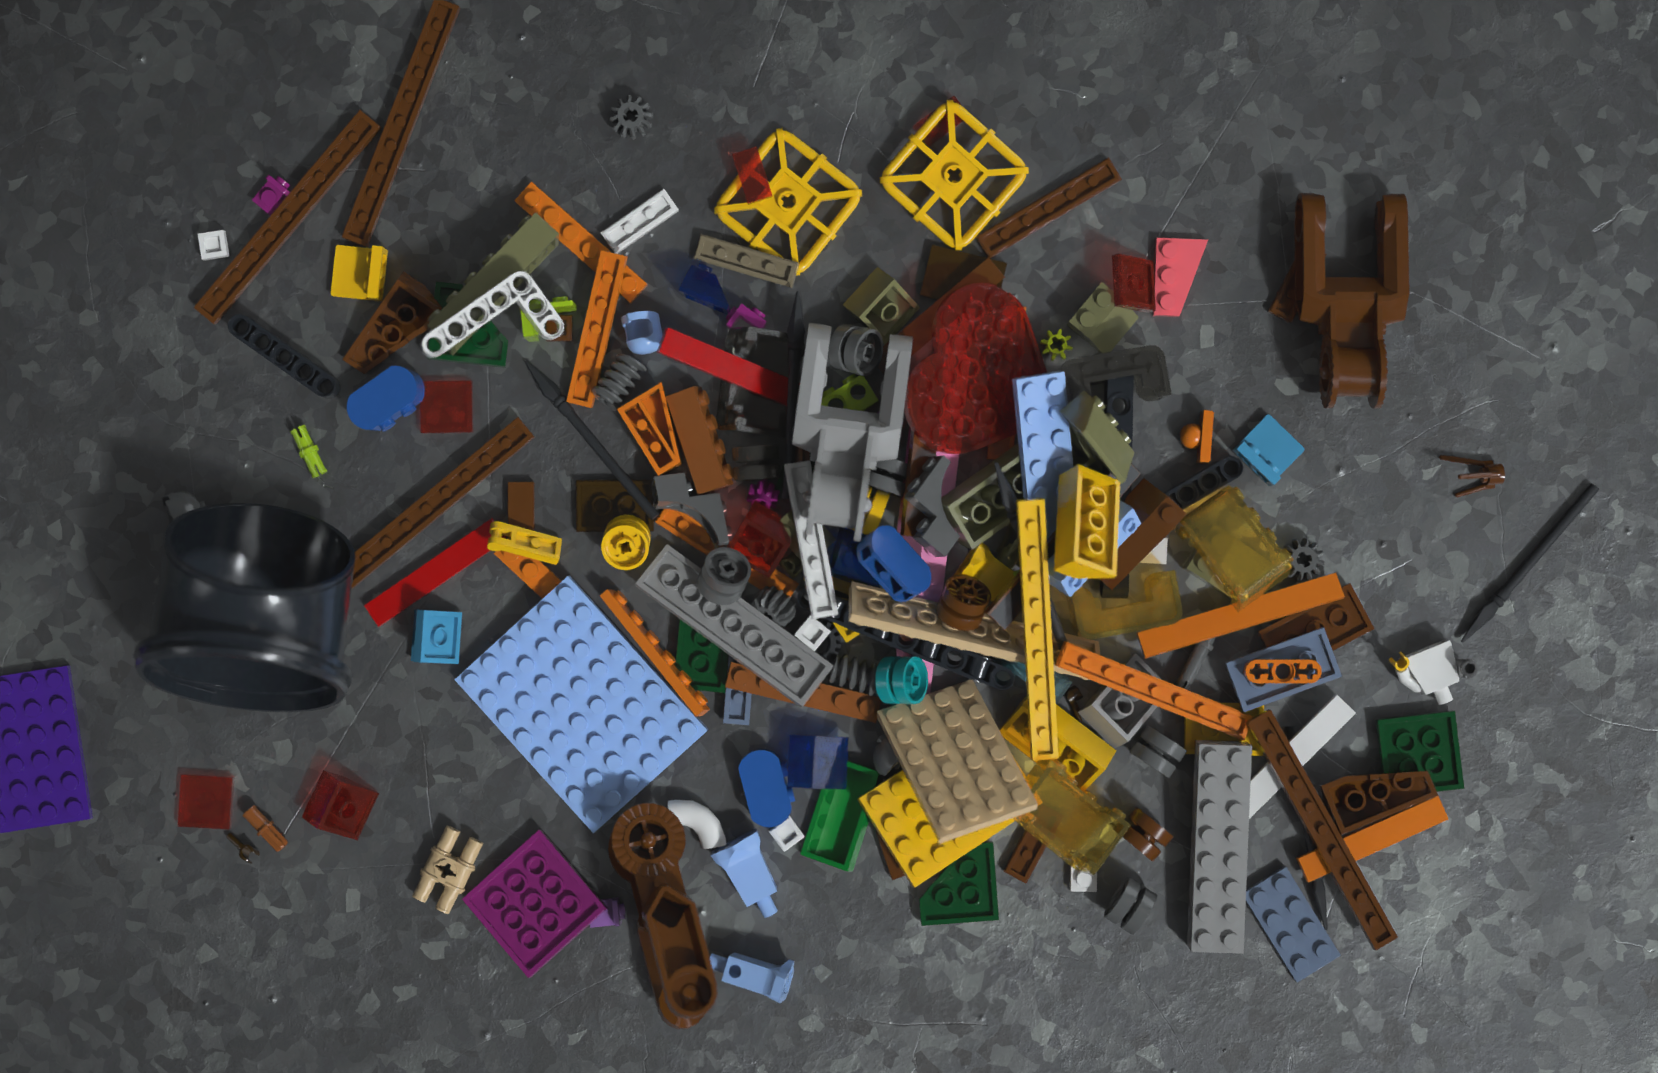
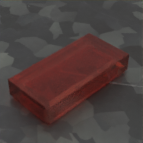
[732,146,773,205]

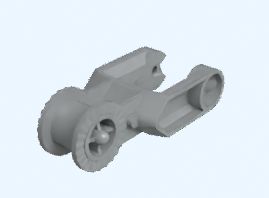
[792,322,913,542]

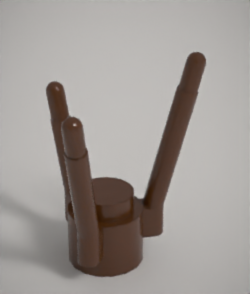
[1439,455,1505,498]

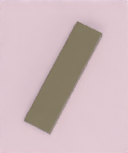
[694,234,800,288]

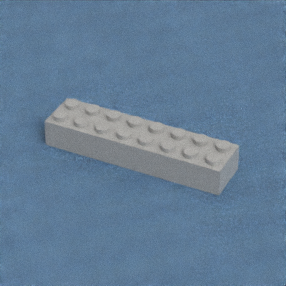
[1187,740,1252,954]

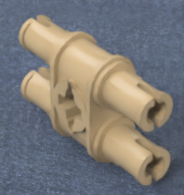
[412,825,483,914]

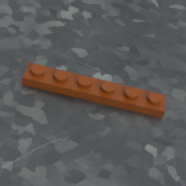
[725,662,881,723]

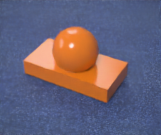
[1179,410,1214,464]

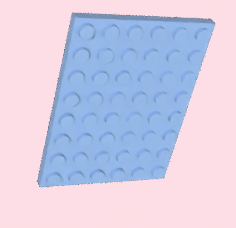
[455,575,708,833]

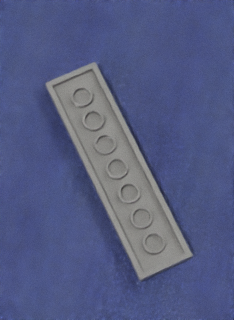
[635,544,833,708]

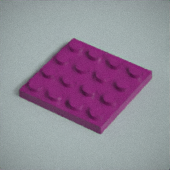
[462,830,608,978]

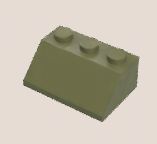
[1060,391,1135,484]

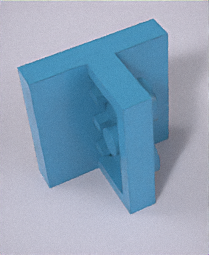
[411,609,462,664]

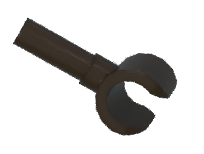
[1065,685,1083,723]
[226,833,260,864]

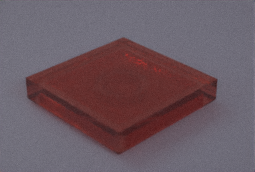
[1112,254,1156,313]
[420,381,474,434]
[178,774,235,830]

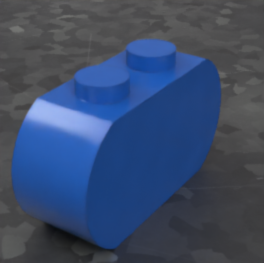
[347,366,425,432]
[857,525,931,602]
[738,748,796,827]

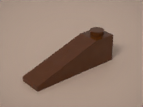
[342,271,442,374]
[1099,478,1187,590]
[1320,771,1438,835]

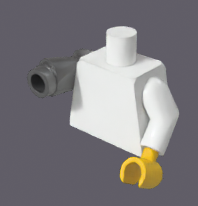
[1389,640,1478,705]

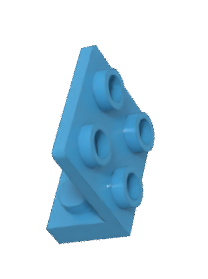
[1232,414,1305,486]

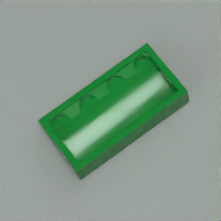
[800,756,883,872]

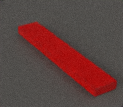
[657,327,800,406]
[364,518,507,627]

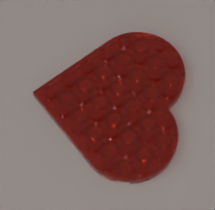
[904,283,1048,454]

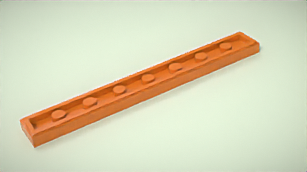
[1137,573,1345,659]
[1055,641,1253,741]

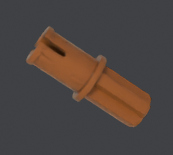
[243,805,288,852]

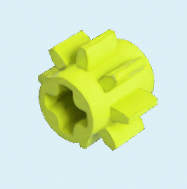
[1040,329,1073,361]

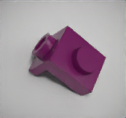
[725,303,767,333]

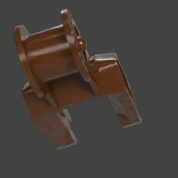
[1294,193,1409,409]
[608,803,717,1029]

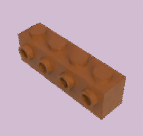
[665,386,734,495]

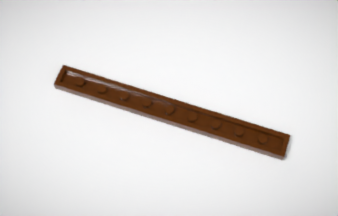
[342,0,461,248]
[193,110,381,325]
[351,417,535,590]
[1246,709,1398,950]

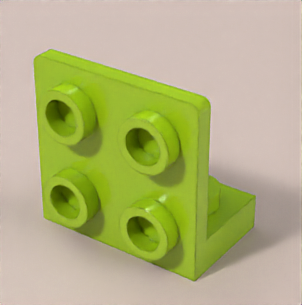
[520,297,577,342]

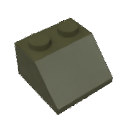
[843,267,920,345]
[1066,282,1139,357]

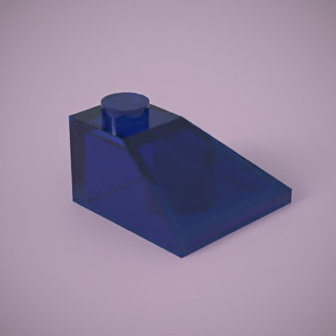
[678,263,731,315]

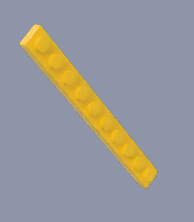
[1016,498,1059,761]

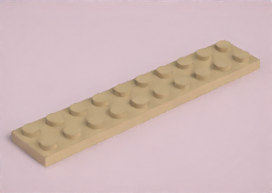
[849,582,1100,680]

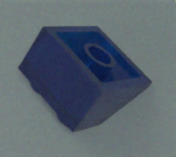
[829,527,881,588]
[787,734,849,789]

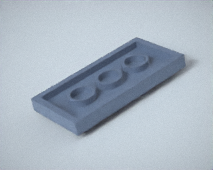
[1225,627,1342,712]
[1246,866,1341,982]

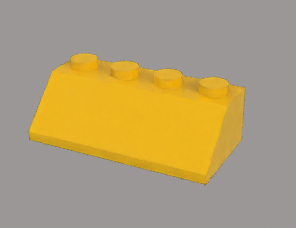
[1054,464,1120,579]
[999,695,1117,796]

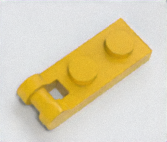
[487,521,562,565]

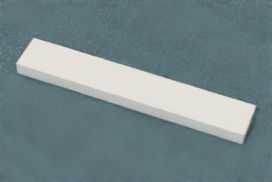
[784,460,838,619]
[1249,694,1356,819]

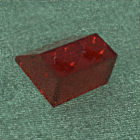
[727,501,792,578]
[302,770,379,840]

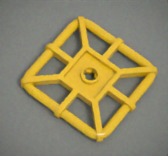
[879,100,1029,251]
[714,128,863,276]

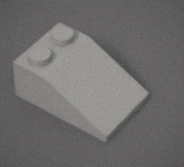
[1078,653,1162,749]

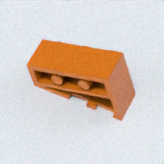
[617,382,682,476]

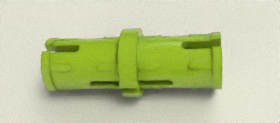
[290,425,328,478]

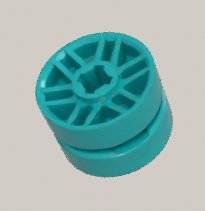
[875,656,928,704]

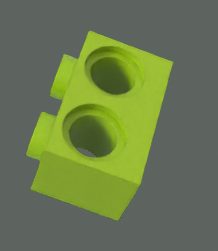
[821,374,879,411]

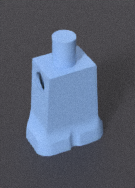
[710,829,778,918]
[710,952,794,1003]

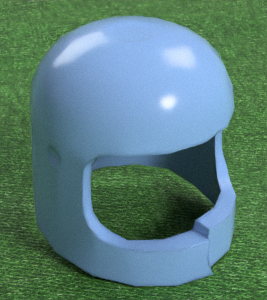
[621,311,663,355]

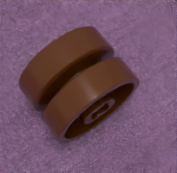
[936,575,991,631]
[1116,806,1173,862]

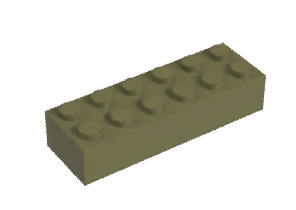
[427,212,559,356]
[941,424,1095,550]

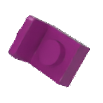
[252,174,290,216]

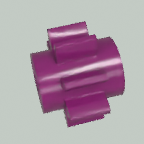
[747,480,780,512]

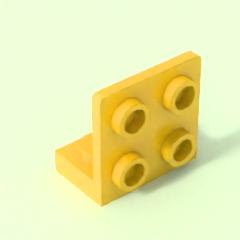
[331,245,388,302]

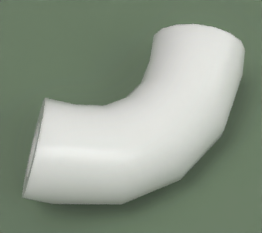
[668,800,726,849]

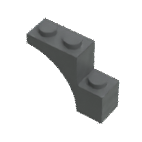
[904,455,960,557]
[651,473,732,549]

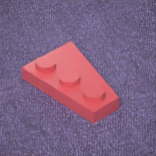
[1153,238,1208,317]

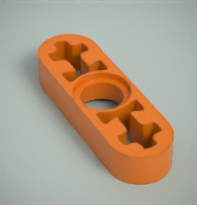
[1243,659,1322,683]

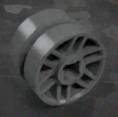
[828,323,883,376]
[868,459,907,498]
[697,547,751,605]
[1130,725,1187,778]
[1104,877,1157,935]

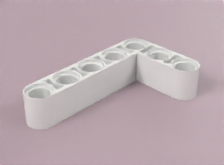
[420,271,564,358]

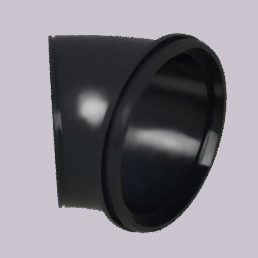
[134,503,355,712]

